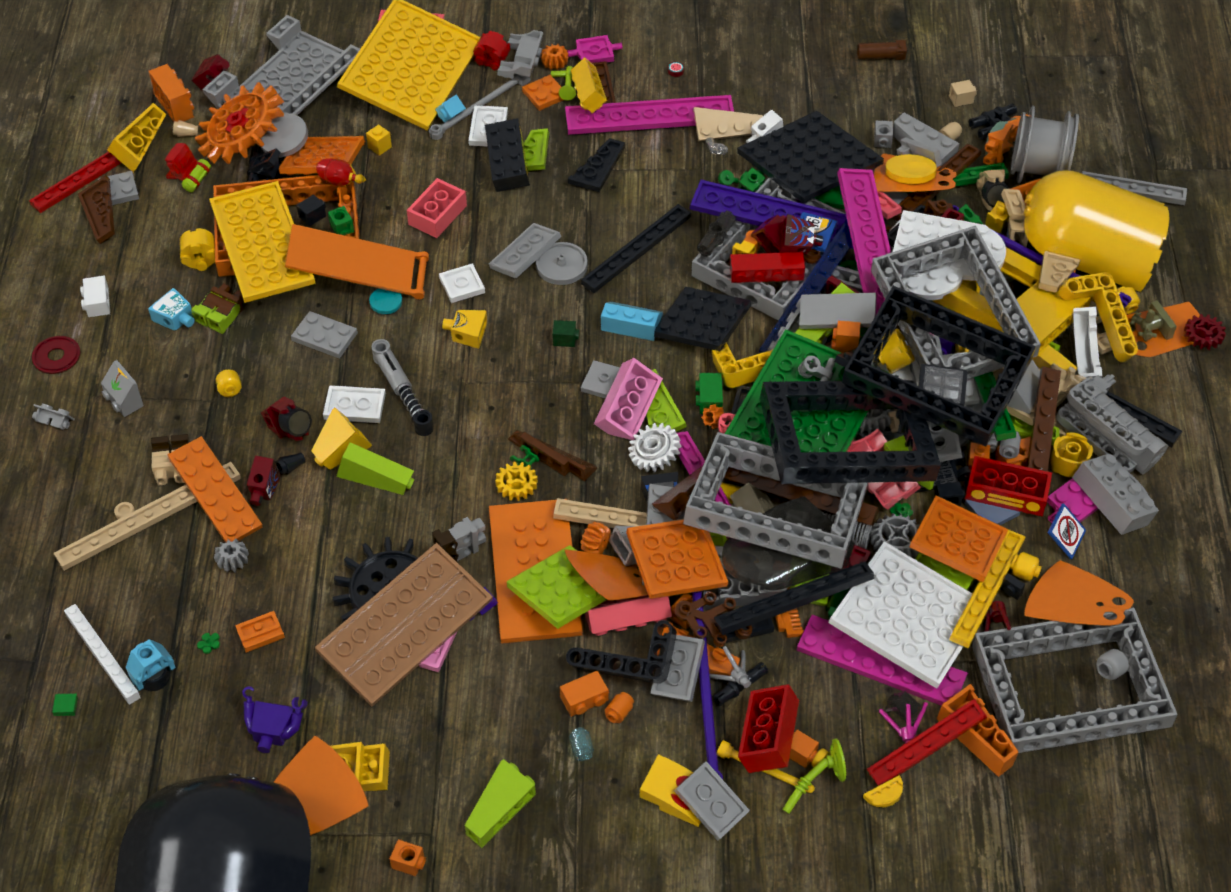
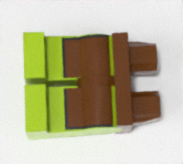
[191,283,244,334]

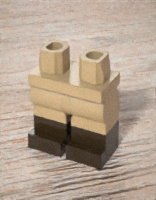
[151,434,190,485]

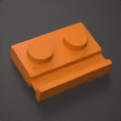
[235,611,285,653]

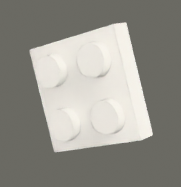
[439,263,485,303]

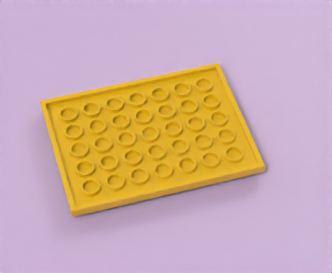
[337,0,480,131]

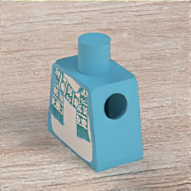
[148,288,195,330]

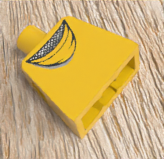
[442,310,487,349]

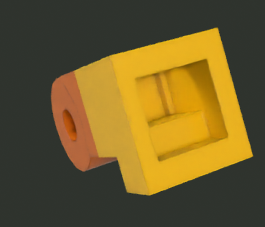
[732,230,760,254]

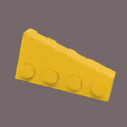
[107,103,166,173]

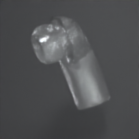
[706,137,728,155]

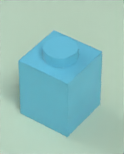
[435,95,466,123]

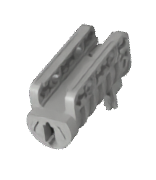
[1056,374,1168,475]

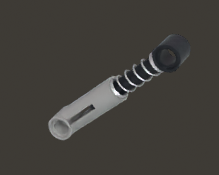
[371,339,434,436]

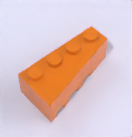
[937,684,1019,777]

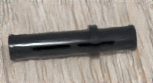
[712,662,768,707]

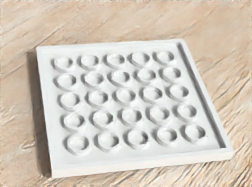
[828,541,972,689]

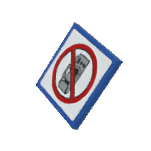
[1047,503,1086,559]

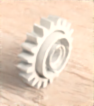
[628,423,681,472]

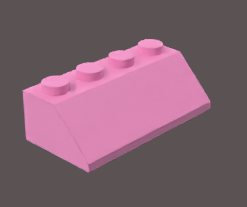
[594,358,663,440]

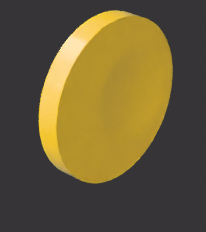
[885,154,937,184]

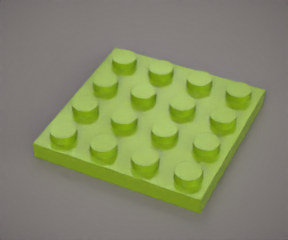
[507,545,607,629]

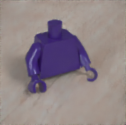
[242,686,307,753]

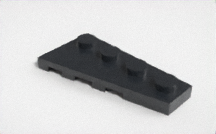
[567,138,625,192]

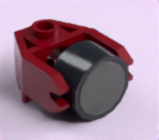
[260,397,312,441]

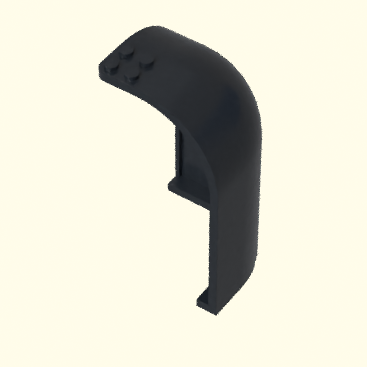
[114,773,311,892]

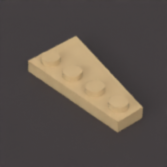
[693,107,763,142]

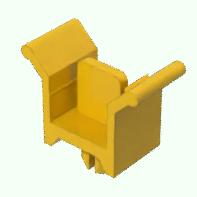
[985,200,1009,234]

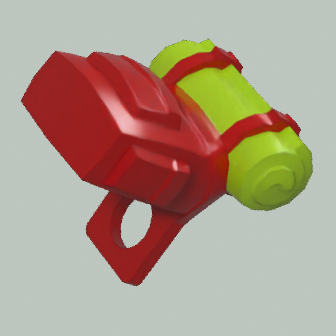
[165,143,212,193]

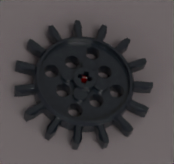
[333,537,418,623]

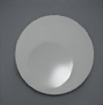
[261,113,308,157]
[536,242,587,285]

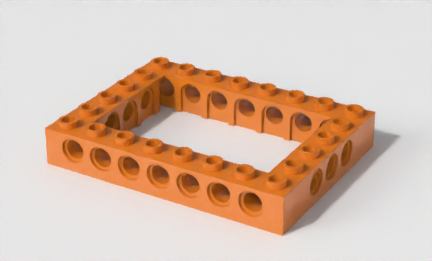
[213,175,360,277]

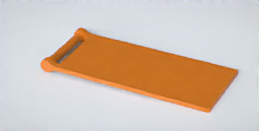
[285,224,429,299]

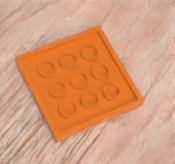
[279,136,365,175]
[909,496,1008,582]
[626,519,728,599]

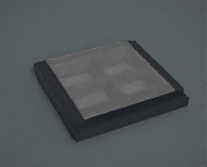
[918,364,968,406]

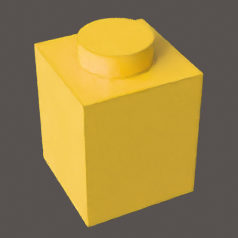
[366,124,392,156]

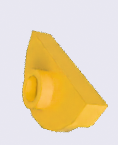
[863,775,903,807]

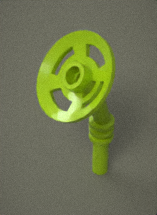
[782,738,846,814]

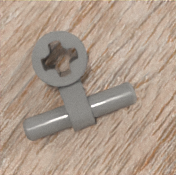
[798,356,835,381]

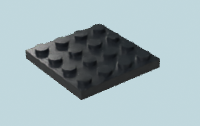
[654,287,751,351]

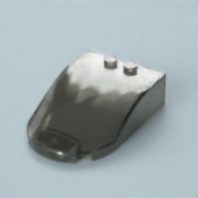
[721,496,855,590]

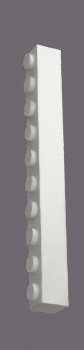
[64,604,140,705]

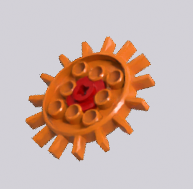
[195,82,284,164]

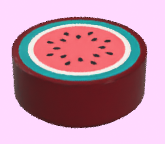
[668,62,684,77]

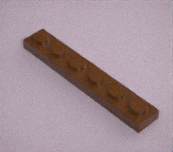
[1027,367,1061,472]

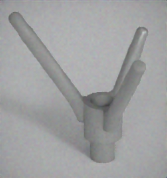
[710,646,751,688]

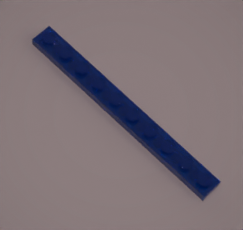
[759,219,852,353]

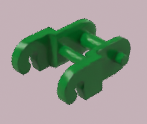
[510,445,539,469]

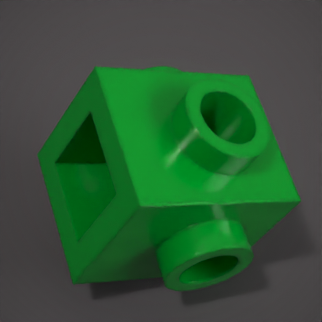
[738,168,766,192]

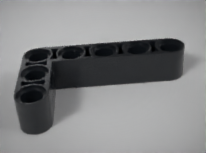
[566,620,677,683]

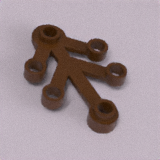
[675,591,753,647]

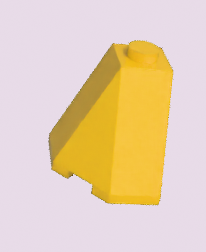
[311,407,372,470]

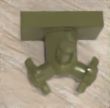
[1130,300,1177,341]

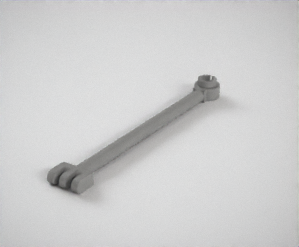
[429,74,530,140]

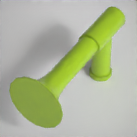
[551,66,576,100]

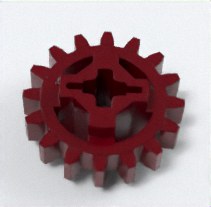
[1184,314,1226,350]

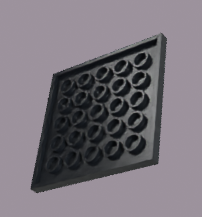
[737,111,884,203]

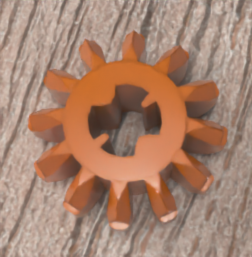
[541,44,568,71]
[581,521,611,554]

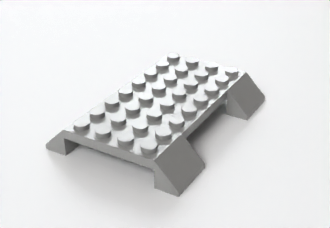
[202,15,360,115]

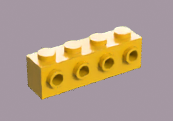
[571,57,607,113]

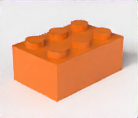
[149,64,194,122]

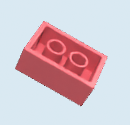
[407,178,467,238]

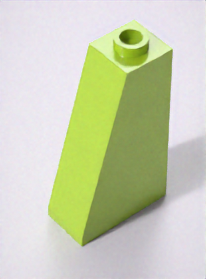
[337,442,415,495]

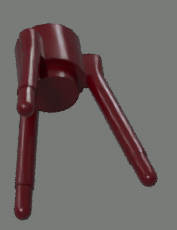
[984,601,1012,632]

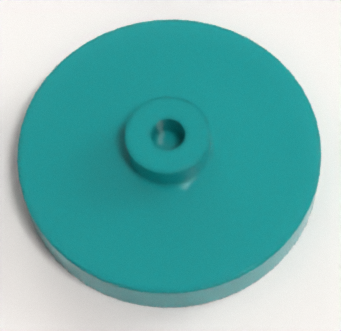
[369,288,402,314]

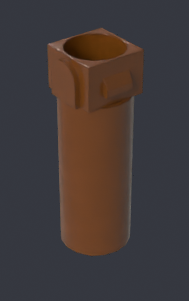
[857,40,907,60]

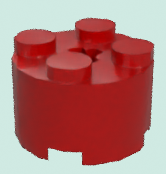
[473,31,511,71]

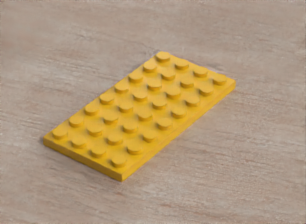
[209,181,316,303]

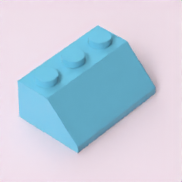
[601,301,663,341]

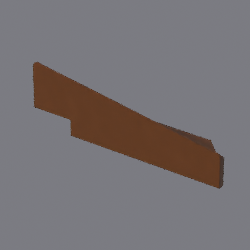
[508,430,597,482]
[652,464,723,520]

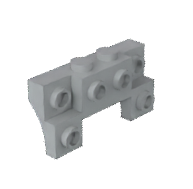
[497,30,543,79]

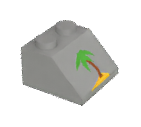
[101,360,144,417]

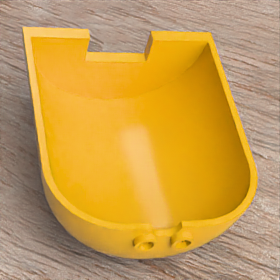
[1023,170,1169,292]

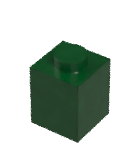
[552,320,580,347]

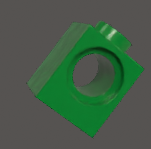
[328,206,354,236]

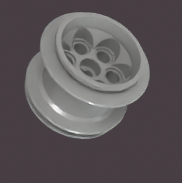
[1011,105,1079,183]

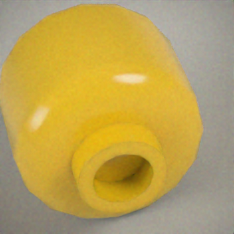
[1117,286,1140,314]
[215,369,242,397]
[1010,552,1042,582]

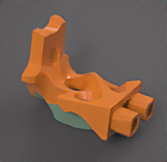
[983,114,1028,165]

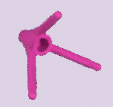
[879,702,928,744]

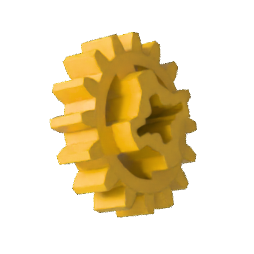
[495,462,538,501]

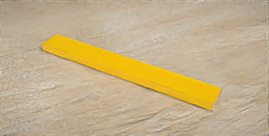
[949,530,1025,648]

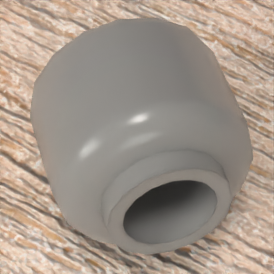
[1096,649,1129,680]

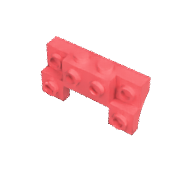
[848,428,921,510]

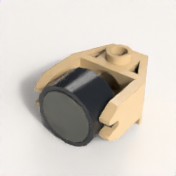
[977,170,1009,211]

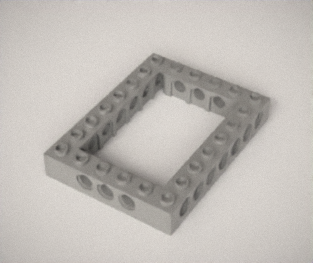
[692,178,847,322]
[871,225,1041,391]
[683,432,868,568]
[972,608,1178,753]

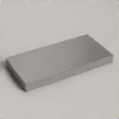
[489,223,561,278]
[799,293,876,329]

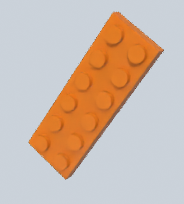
[167,436,263,543]

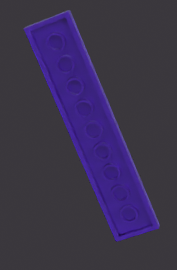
[690,180,853,249]

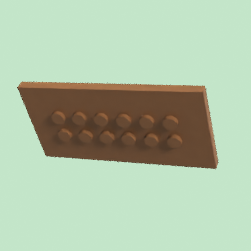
[315,543,493,707]

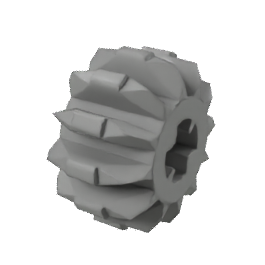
[214,539,249,572]

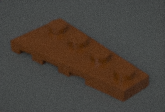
[78,175,115,244]

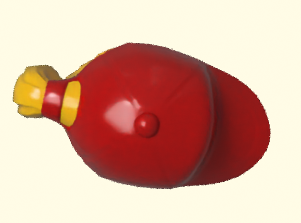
[316,158,366,187]

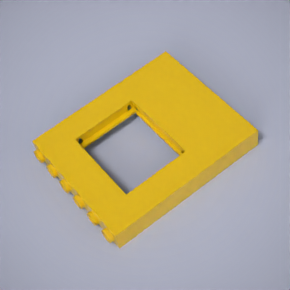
[933,247,1093,354]

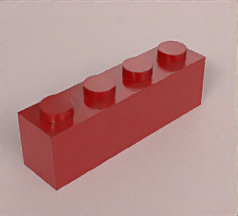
[730,252,805,283]

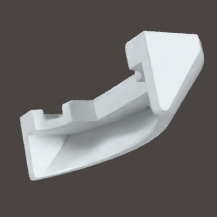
[1073,307,1102,378]

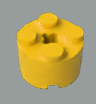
[180,228,215,271]
[879,329,915,374]
[1050,432,1093,477]

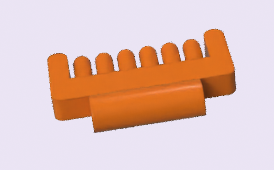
[775,608,804,638]

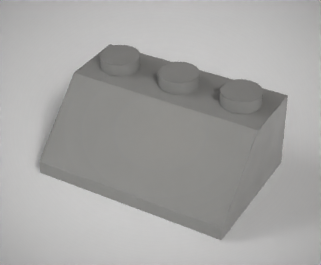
[1008,359,1040,414]

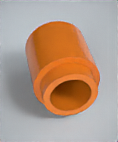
[605,692,634,723]

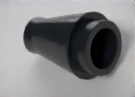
[275,452,306,475]

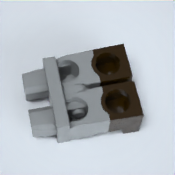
[432,517,486,562]

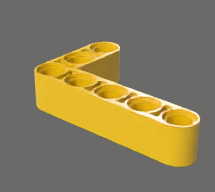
[1058,272,1138,362]
[711,343,773,388]

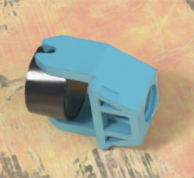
[126,639,175,691]

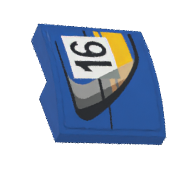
[800,212,837,252]

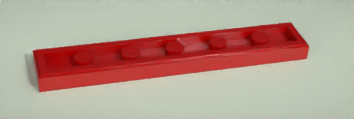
[29,151,122,213]
[867,699,987,786]

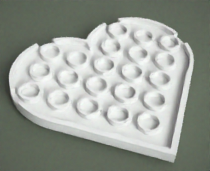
[893,210,1006,300]

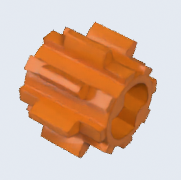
[701,404,724,429]

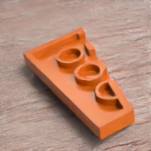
[657,621,740,676]

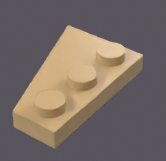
[1038,251,1080,293]

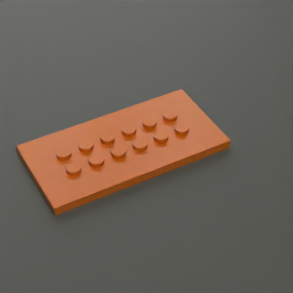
[489,499,583,644]

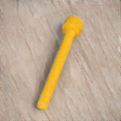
[717,740,815,793]

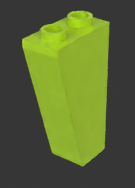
[465,759,536,848]

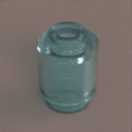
[569,727,594,761]

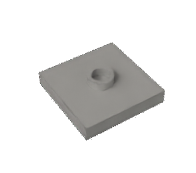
[581,360,620,398]

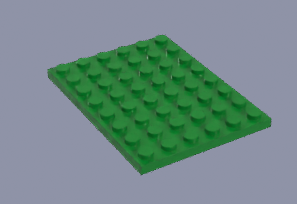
[725,329,889,452]

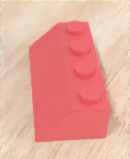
[585,595,672,636]

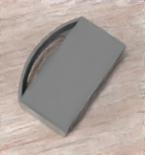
[1072,454,1159,535]

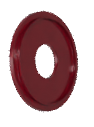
[32,336,81,374]

